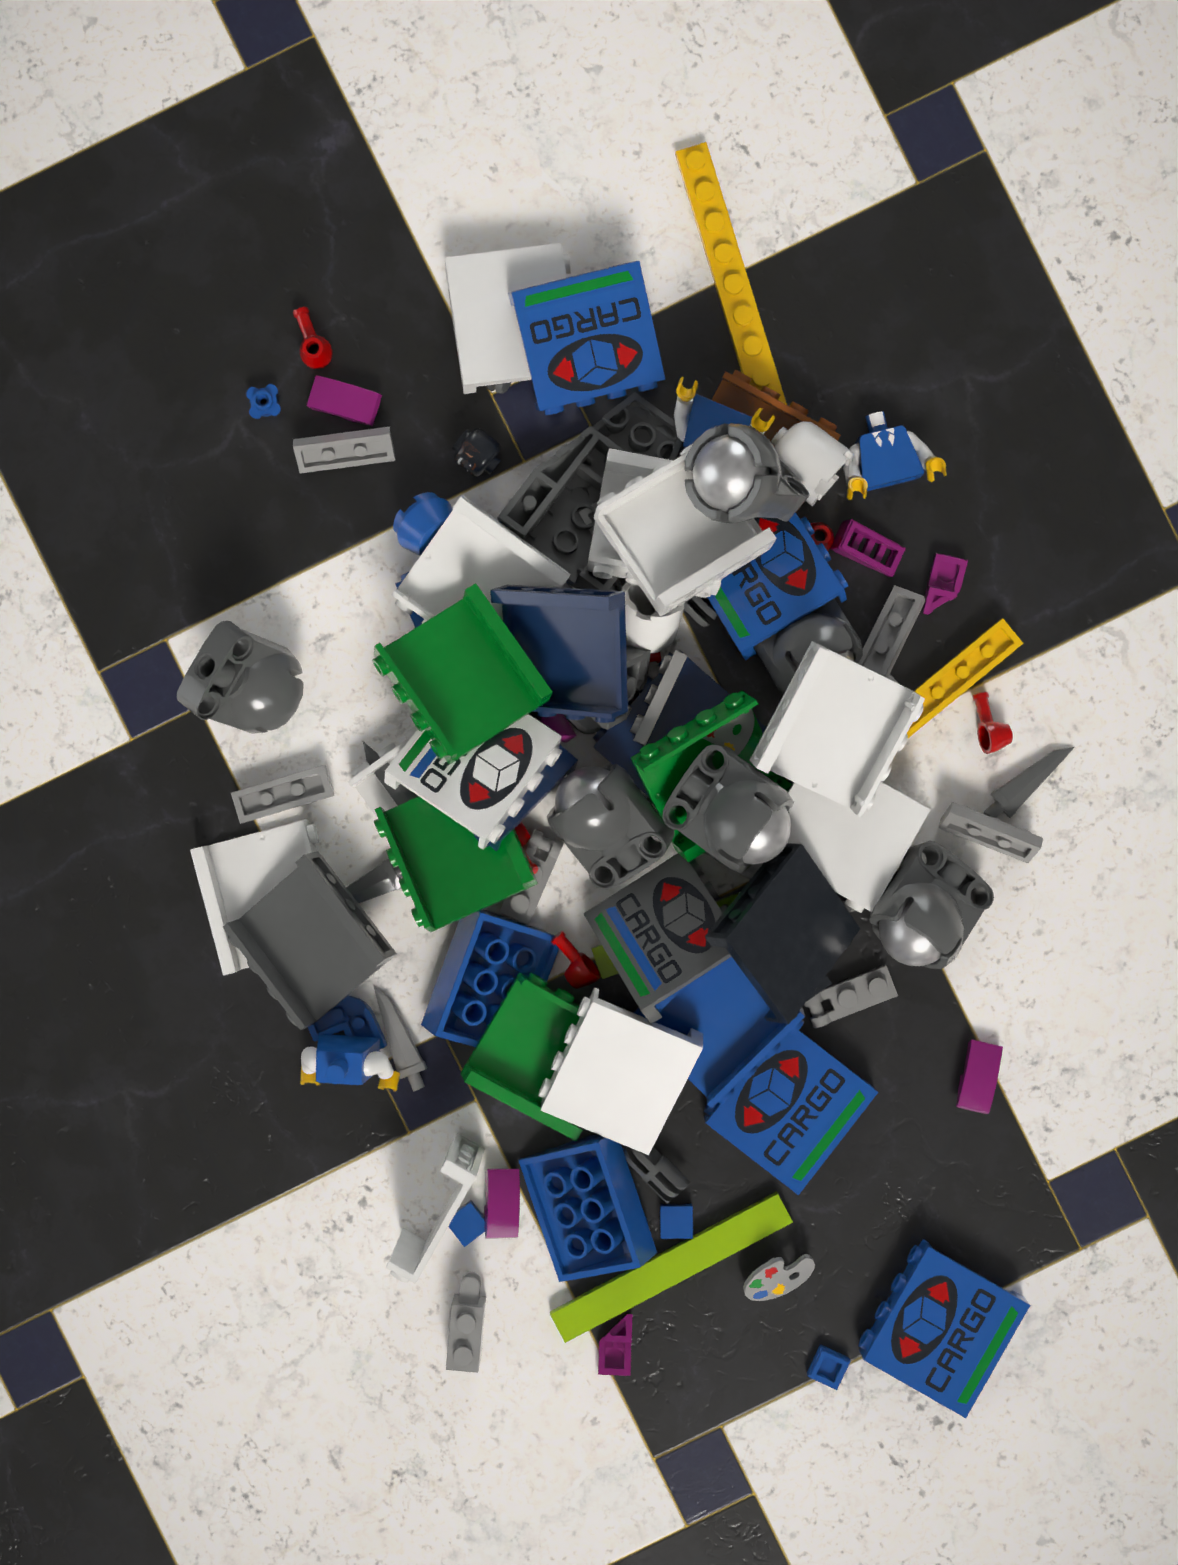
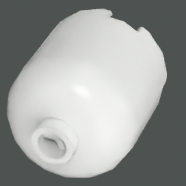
[771,421,854,506]
[621,582,685,654]

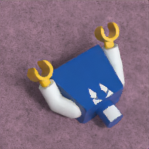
[674,377,775,448]
[843,411,947,500]
[300,1034,400,1091]

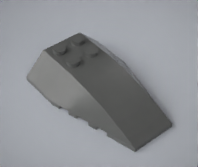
[497,392,682,591]

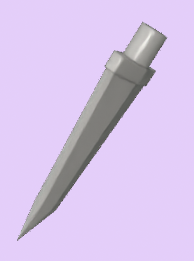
[373,986,427,1091]

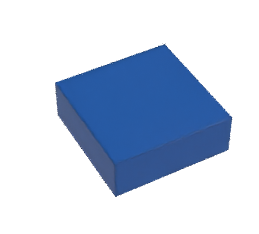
[448,1200,485,1247]
[660,1204,693,1239]
[807,1344,851,1390]

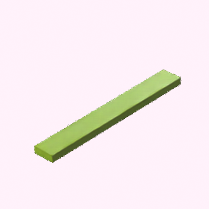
[550,1191,793,1343]

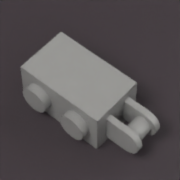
[446,1272,486,1373]

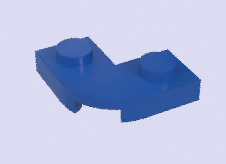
[308,995,387,1049]

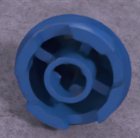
[393,492,453,556]

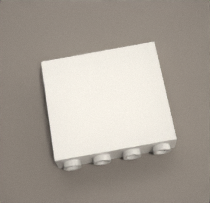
[445,243,571,394]
[593,444,777,617]
[787,782,931,913]
[538,988,703,1155]

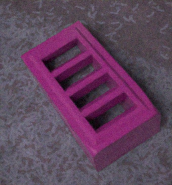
[830,519,906,577]

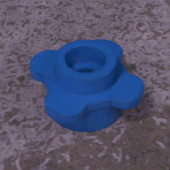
[246,384,281,419]

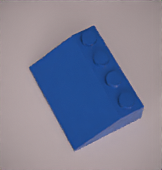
[421,909,559,1047]
[518,1134,657,1282]

